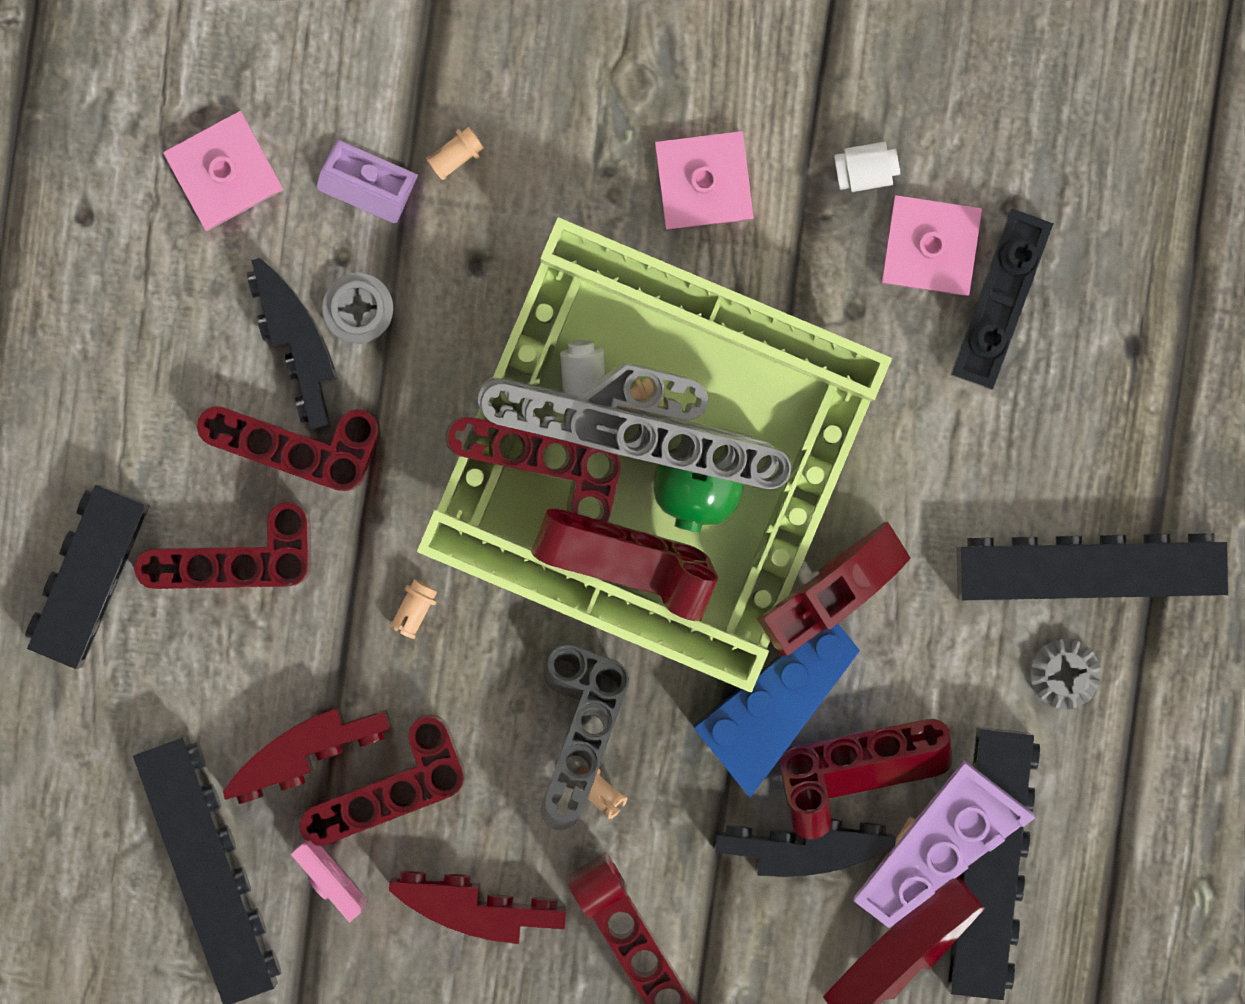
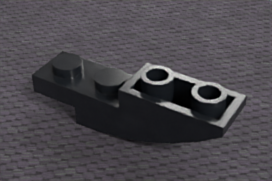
[247,258,338,430]
[714,819,896,877]

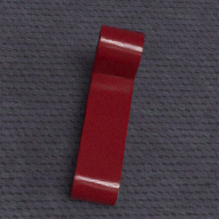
[197,406,380,491]
[445,417,621,522]
[134,502,312,589]
[531,508,718,621]
[299,714,466,846]
[780,719,953,839]

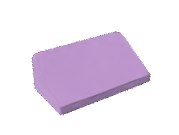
[317,139,418,223]

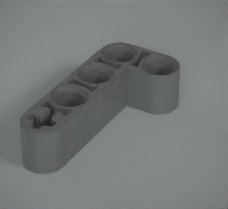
[541,644,629,831]

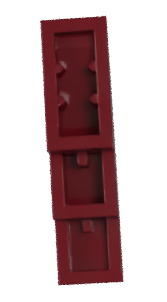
[823,876,985,1004]

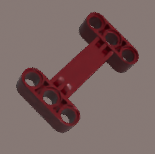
[568,852,700,1004]

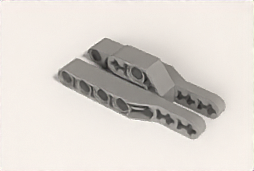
[477,362,791,489]

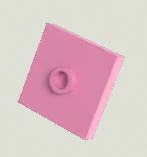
[163,111,284,231]
[655,131,754,231]
[881,195,982,297]
[291,840,367,923]

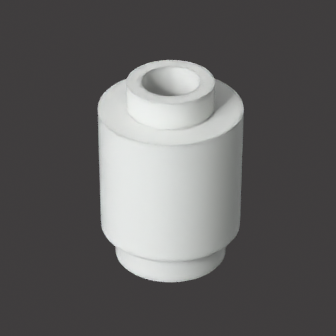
[834,141,900,192]
[559,340,606,396]

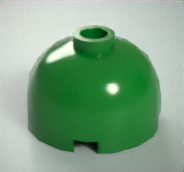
[653,464,743,533]

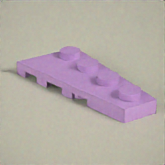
[854,760,1035,928]

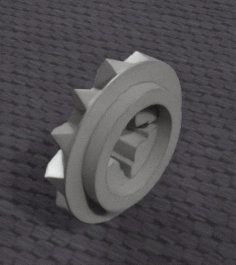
[322,273,394,344]
[1030,639,1101,709]

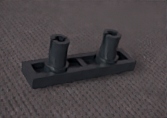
[950,208,1054,390]

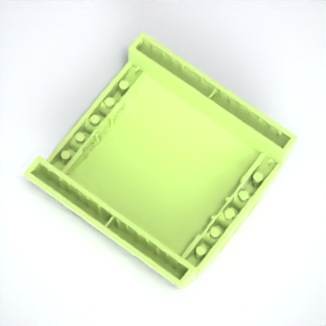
[417,217,892,693]

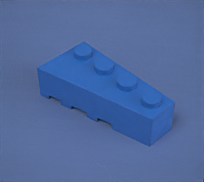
[693,624,860,798]

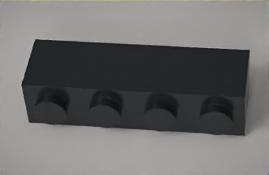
[25,484,150,669]

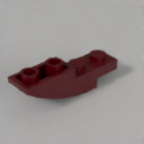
[757,521,911,656]
[223,706,392,804]
[389,871,566,944]

